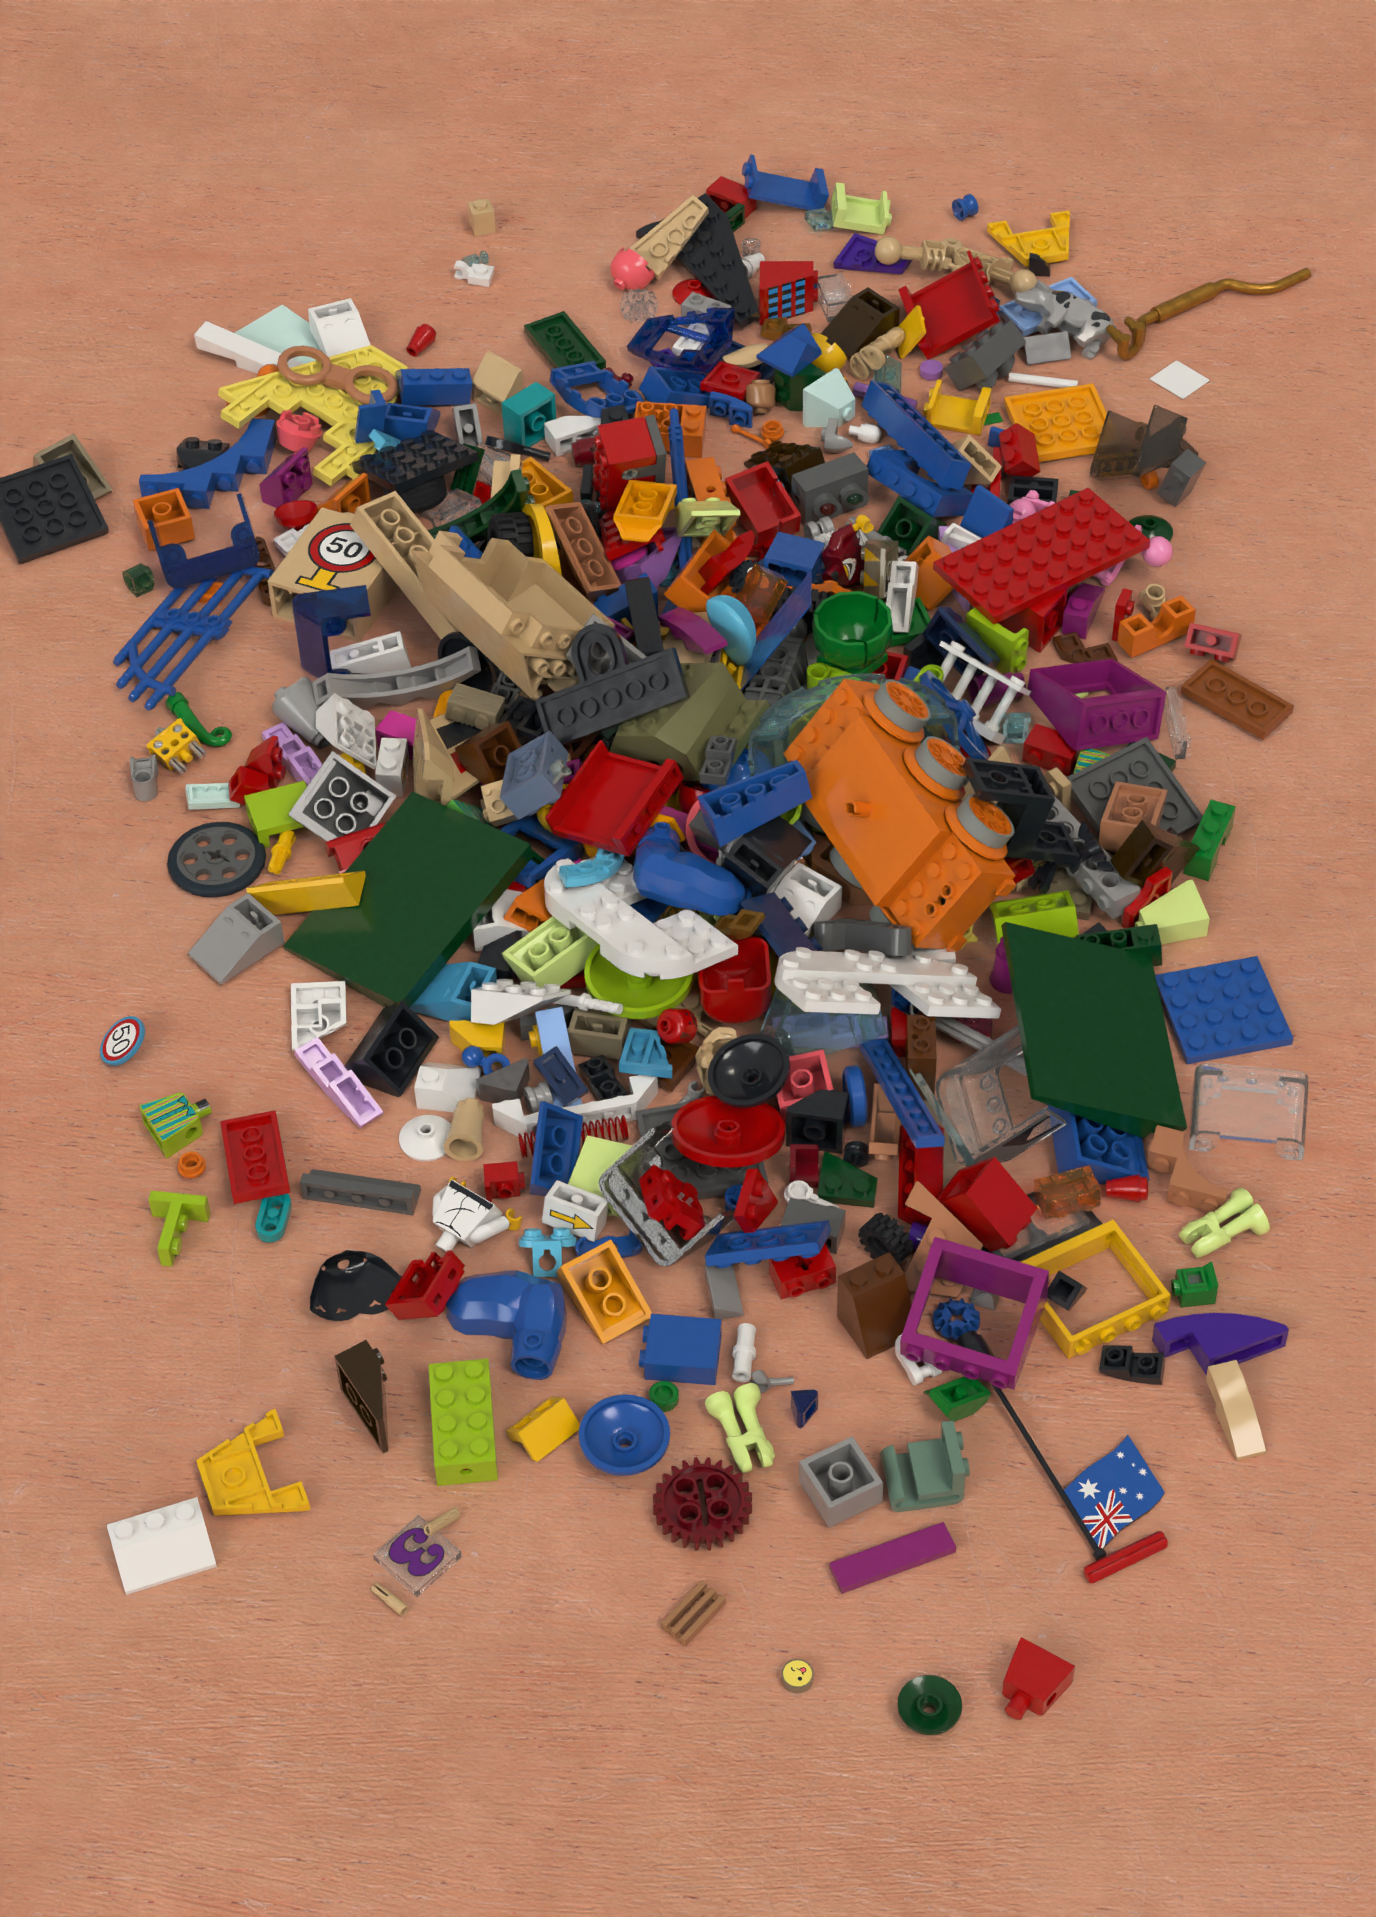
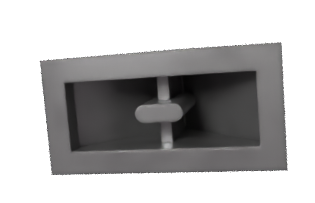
[476,1058,530,1103]

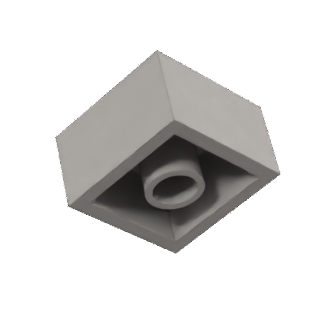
[799,1436,883,1528]

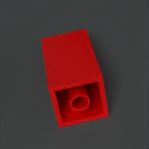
[998,588,1068,653]

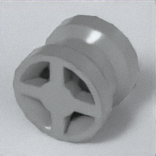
[523,1081,553,1114]

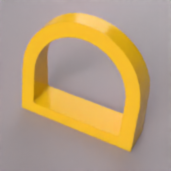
[522,504,562,576]

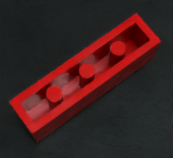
[898,1124,944,1225]

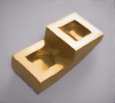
[760,317,812,341]
[713,909,766,940]

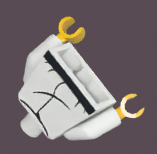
[432,1177,522,1252]

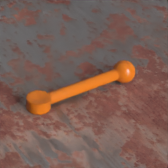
[731,424,772,449]

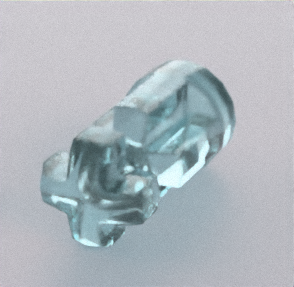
[462,250,489,267]

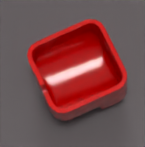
[698,937,772,1024]

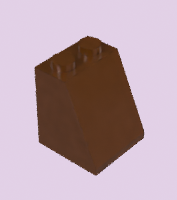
[837,1252,918,1359]

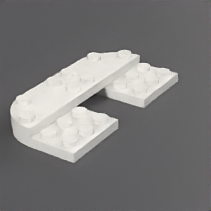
[544,856,738,979]
[774,947,1001,1019]

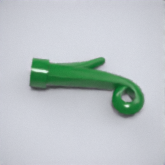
[165,692,232,747]

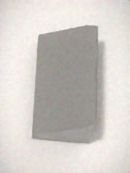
[704,1261,744,1319]

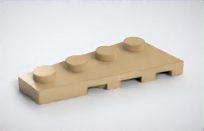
[629,195,709,280]

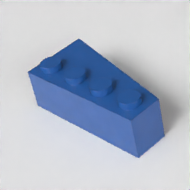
[697,760,812,847]

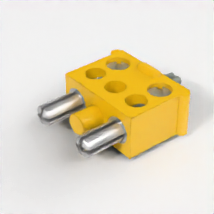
[146,718,206,774]

